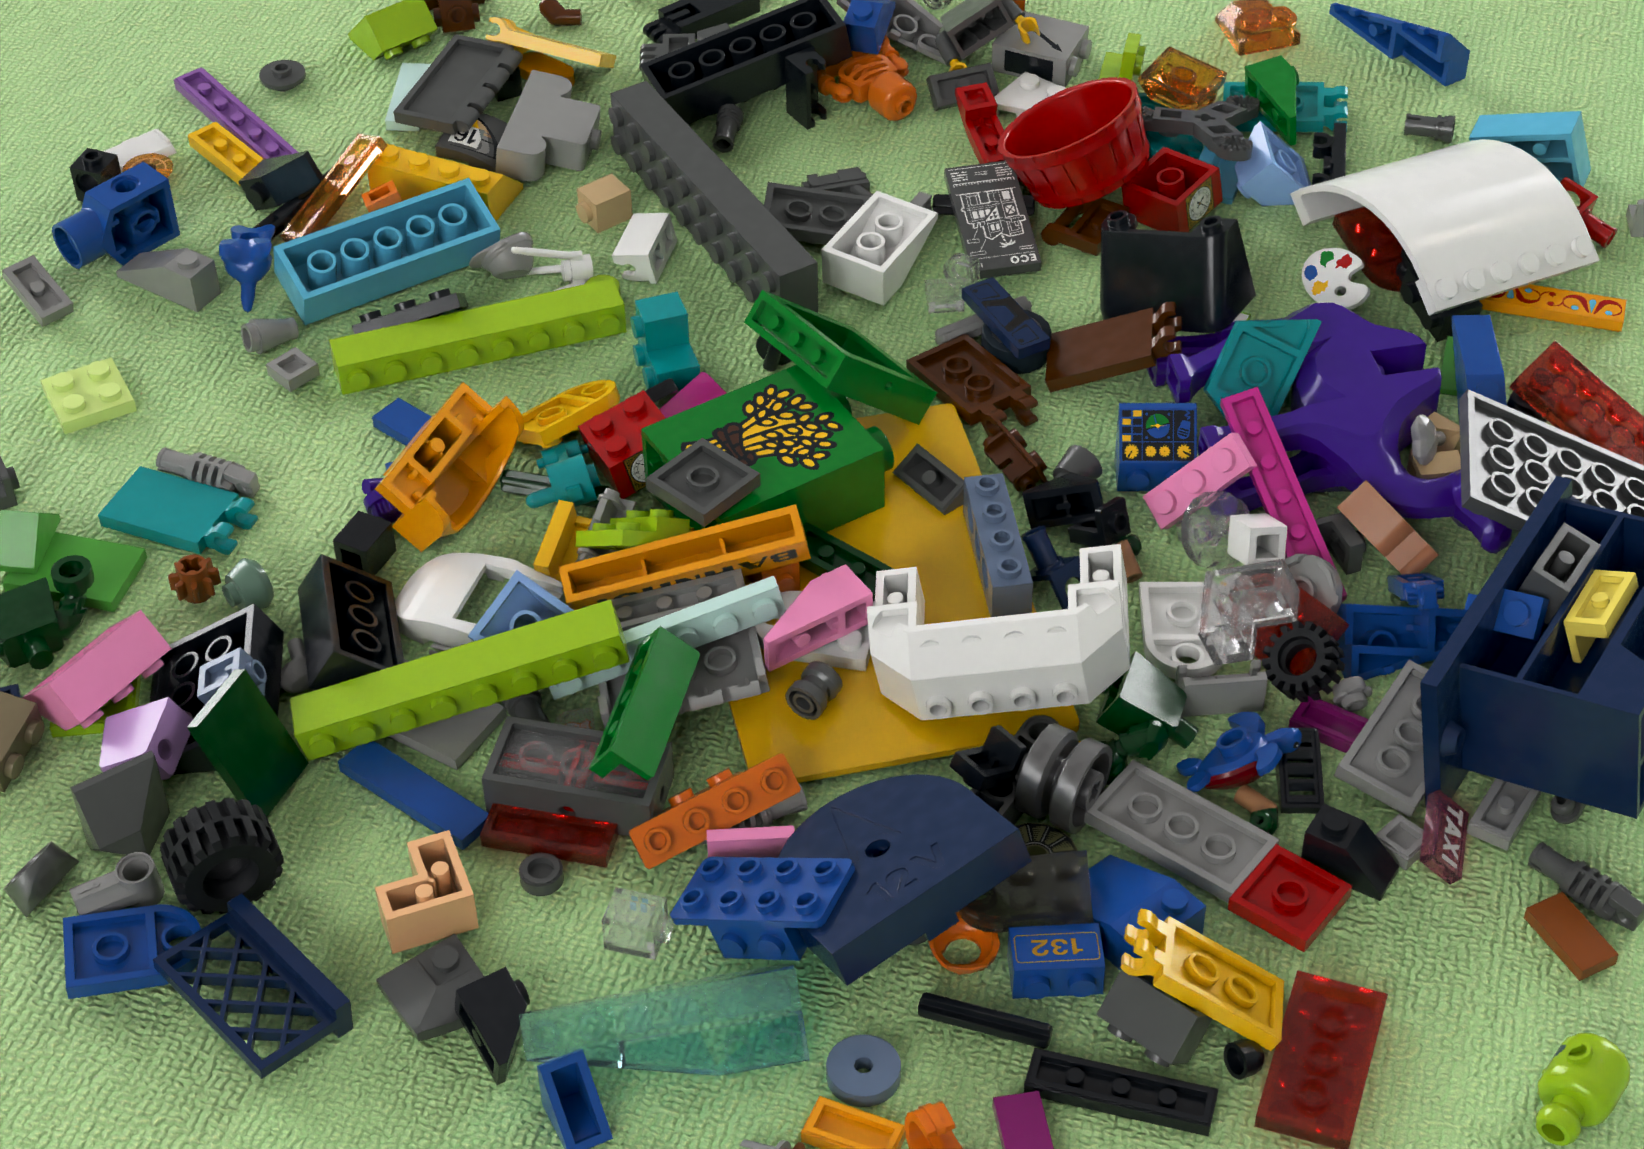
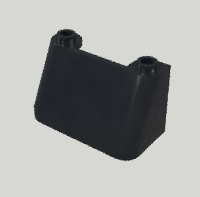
[1100,210,1256,333]

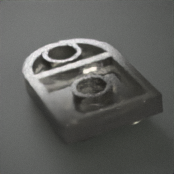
[959,850,1094,933]

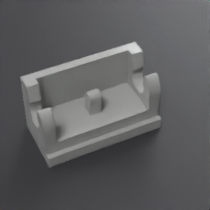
[1174,659,1268,717]

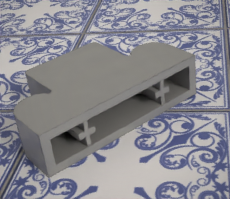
[495,70,601,182]

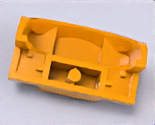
[375,382,524,552]

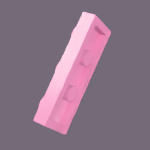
[1142,433,1257,530]

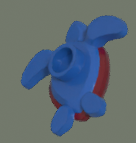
[1176,711,1302,793]

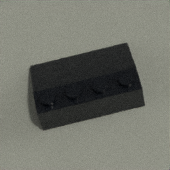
[149,604,284,775]

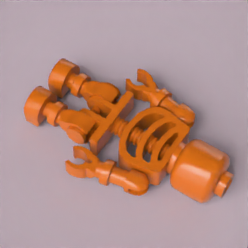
[818,35,917,121]

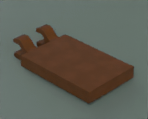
[1045,302,1182,392]
[906,334,1038,436]

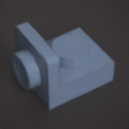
[197,647,267,704]

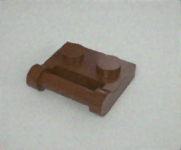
[1041,198,1130,256]

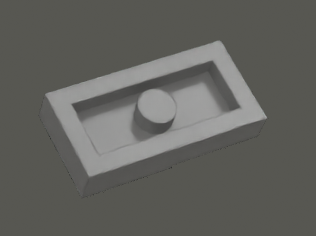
[2,255,74,327]

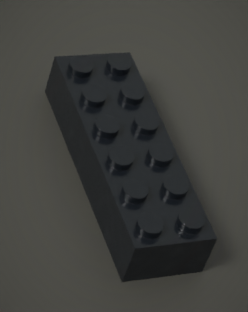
[640,0,853,125]

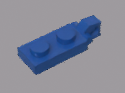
[1387,572,1445,610]

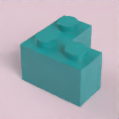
[631,291,700,393]

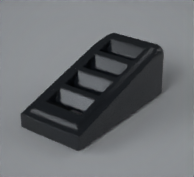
[1275,728,1324,814]

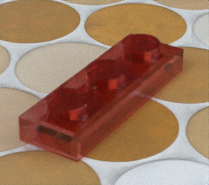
[480,803,619,868]

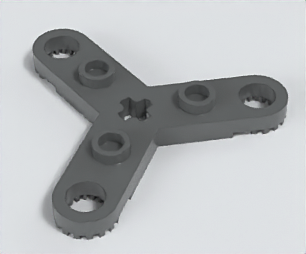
[1141,94,1260,161]

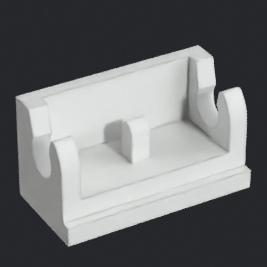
[612,213,677,284]

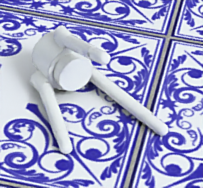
[511,247,594,292]

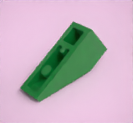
[1245,55,1299,146]

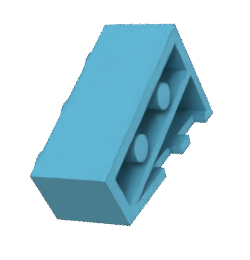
[1469,111,1591,187]

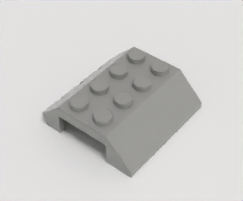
[582,568,770,729]

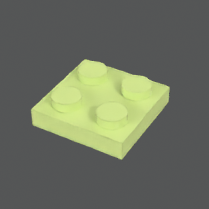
[41,357,137,434]

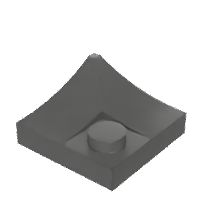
[376,934,485,1041]

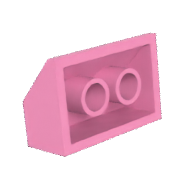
[22,610,172,731]

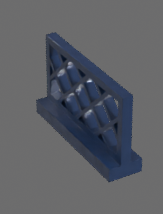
[153,893,354,1079]

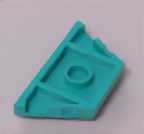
[1203,319,1322,421]

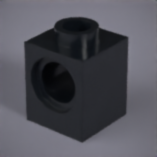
[69,148,121,202]

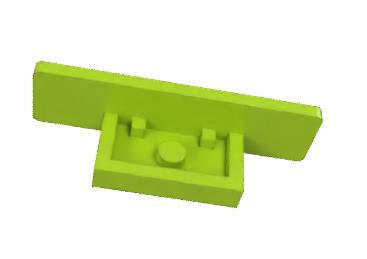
[1098,33,1146,81]

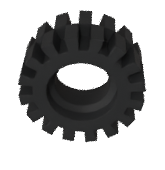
[1262,621,1345,702]

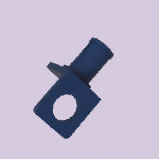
[1021,526,1080,610]

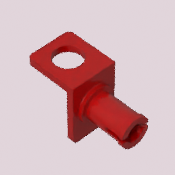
[1560,177,1618,248]

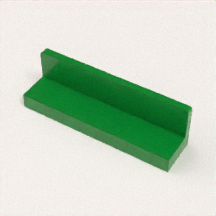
[589,626,700,780]

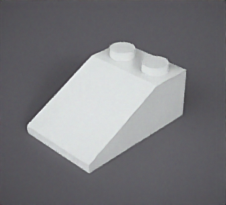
[821,191,938,306]

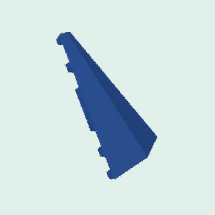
[1329,3,1470,87]
[1331,604,1467,680]

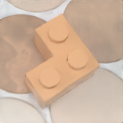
[375,830,479,954]

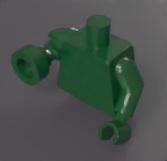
[0,555,94,670]
[1096,651,1199,785]

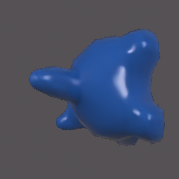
[219,224,276,313]

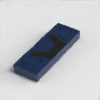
[961,277,1050,360]

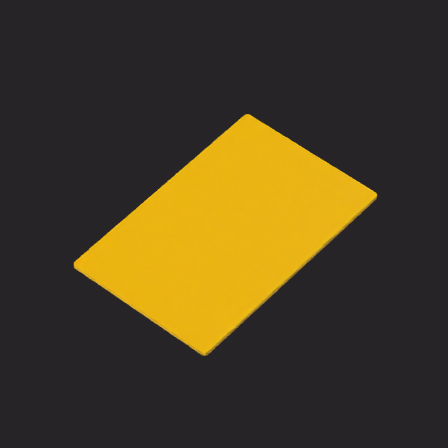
[728,403,1080,783]

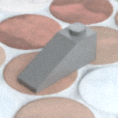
[116,248,221,312]

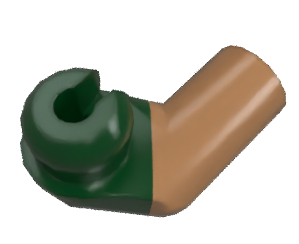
[1114,534,1143,583]
[1234,784,1278,835]

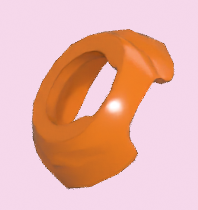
[928,912,1000,975]

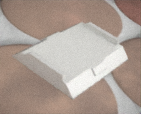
[103,129,177,173]

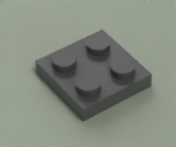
[646,438,761,527]

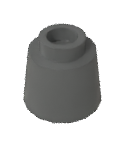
[1053,445,1102,480]

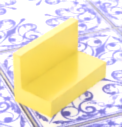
[1563,570,1639,663]

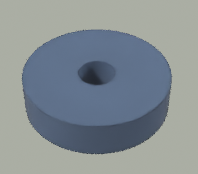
[826,1035,901,1107]

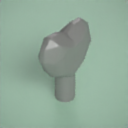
[1411,414,1446,465]
[280,638,315,694]

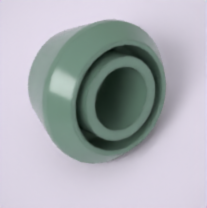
[222,558,274,609]

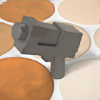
[801,167,873,197]

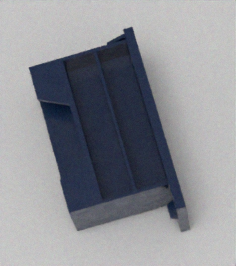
[1420,476,1644,819]

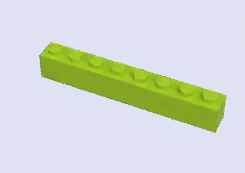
[329,278,627,395]
[290,599,630,761]

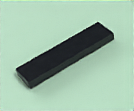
[1024,1048,1218,1136]

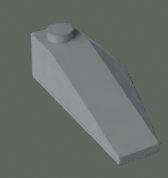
[836,0,965,65]

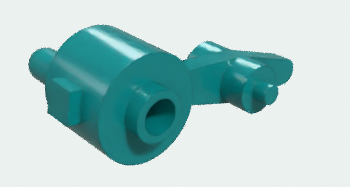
[526,439,601,508]

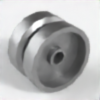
[1015,723,1112,834]

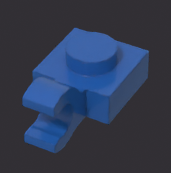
[1464,589,1549,642]

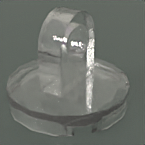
[1175,490,1250,570]

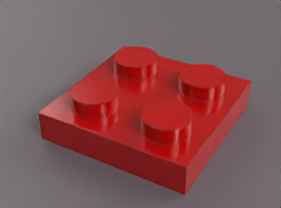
[1228,844,1352,952]

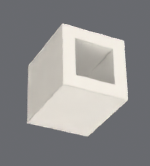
[1227,513,1288,567]

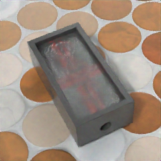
[482,716,674,836]

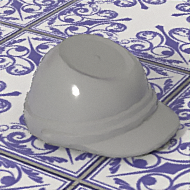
[469,232,534,279]

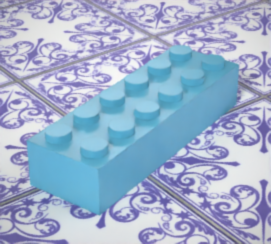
[273,178,500,325]

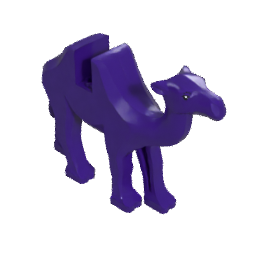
[1146,303,1512,554]

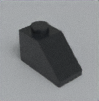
[238,151,325,211]
[1301,803,1399,901]
[455,967,530,1085]

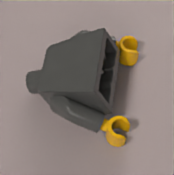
[935,0,1040,71]

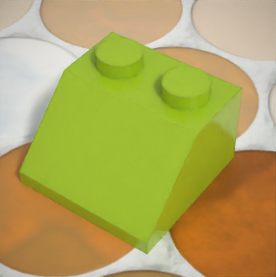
[348,0,438,61]

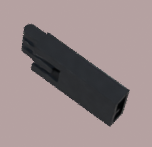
[643,0,760,43]

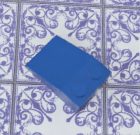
[1045,855,1206,970]

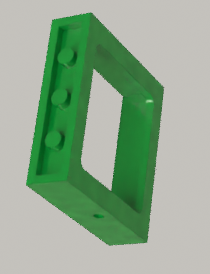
[744,290,938,425]

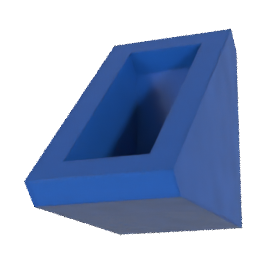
[537,1049,613,1149]

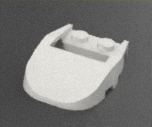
[395,553,566,648]

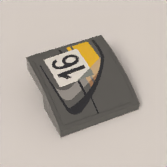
[435,113,508,172]

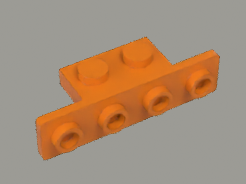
[629,753,801,869]

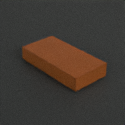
[1524,892,1619,981]

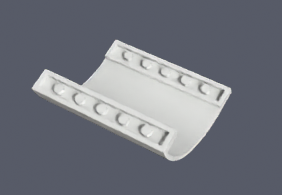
[1290,139,1600,316]

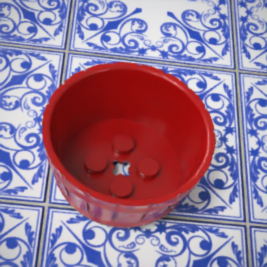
[997,77,1150,209]

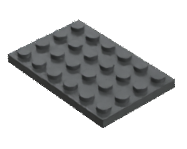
[1459,389,1644,532]

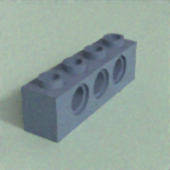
[963,473,1033,617]

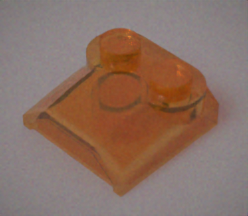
[1215,0,1301,56]
[1138,46,1227,110]

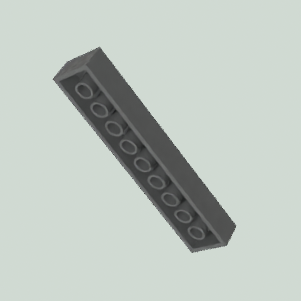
[608,81,818,321]

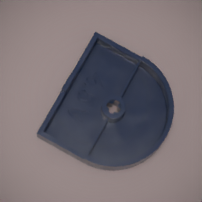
[778,774,1032,986]

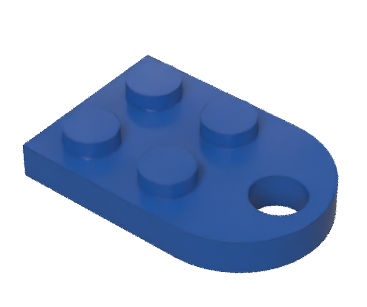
[63,904,201,999]

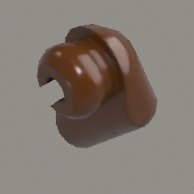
[539,0,582,26]

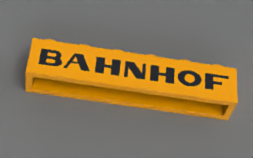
[558,504,811,610]

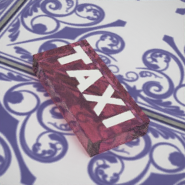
[1420,790,1469,884]

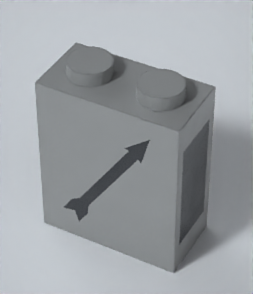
[992,11,1092,87]

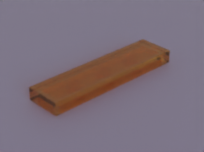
[280,134,388,242]

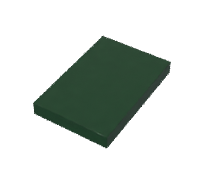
[187,669,309,816]

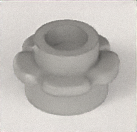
[1332,676,1373,712]

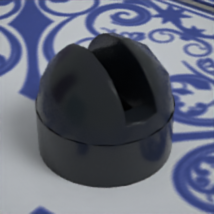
[1224,1039,1265,1080]

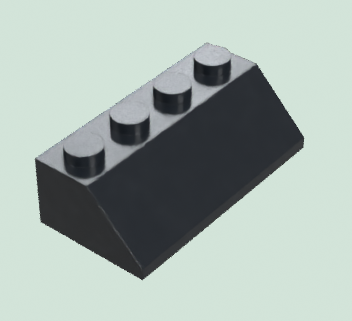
[298,554,404,690]

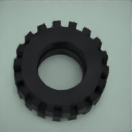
[160,798,284,915]

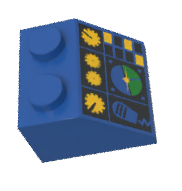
[1114,403,1197,491]

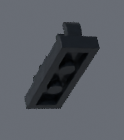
[1312,122,1346,185]

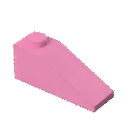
[763,564,873,672]

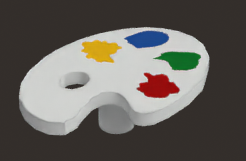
[1302,248,1370,310]

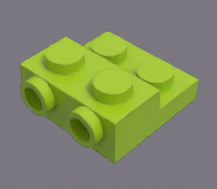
[575,509,691,551]

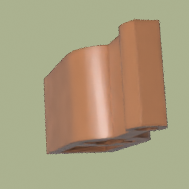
[1337,480,1438,574]

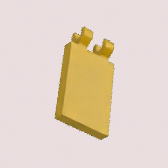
[485,17,616,68]
[1120,908,1284,1051]

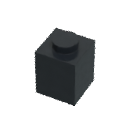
[333,511,397,575]

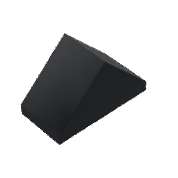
[1022,472,1104,529]

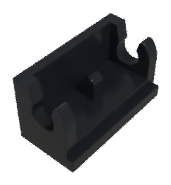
[785,46,827,130]

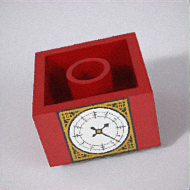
[1121,147,1223,232]
[578,390,666,499]

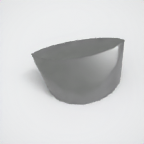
[3,841,79,917]

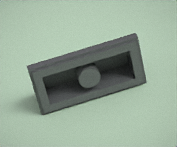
[892,443,964,515]

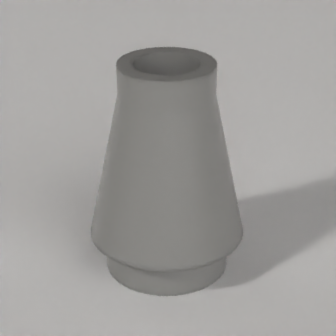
[241,317,299,354]

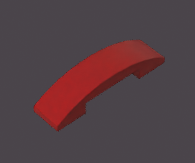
[955,82,1022,182]

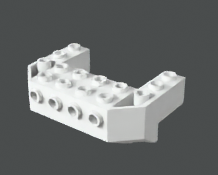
[867,544,1130,721]

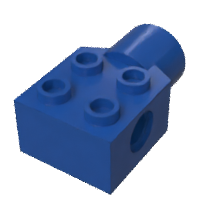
[52,161,180,269]

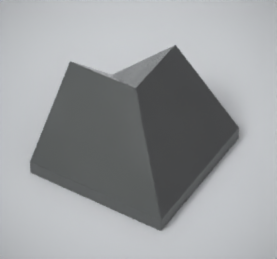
[70,751,170,855]

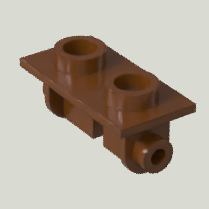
[983,420,1048,492]

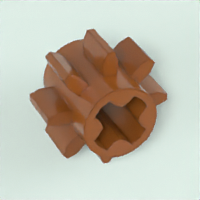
[168,554,221,604]

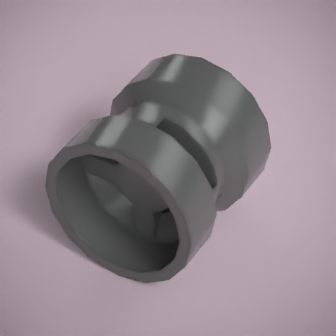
[786,661,842,720]

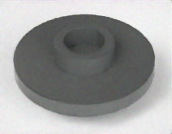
[259,60,306,91]

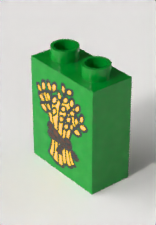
[641,365,894,532]

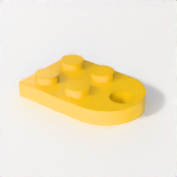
[517,380,621,448]

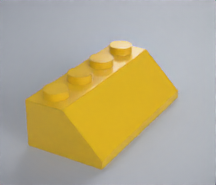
[366,143,523,221]

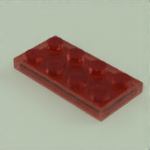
[1510,341,1644,466]
[1254,970,1388,1149]

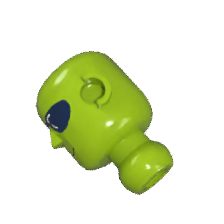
[1536,1033,1630,1146]

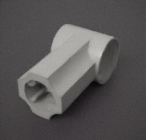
[69,852,165,915]

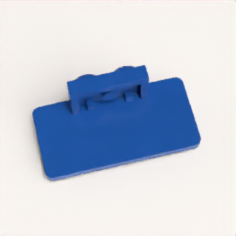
[670,856,855,961]

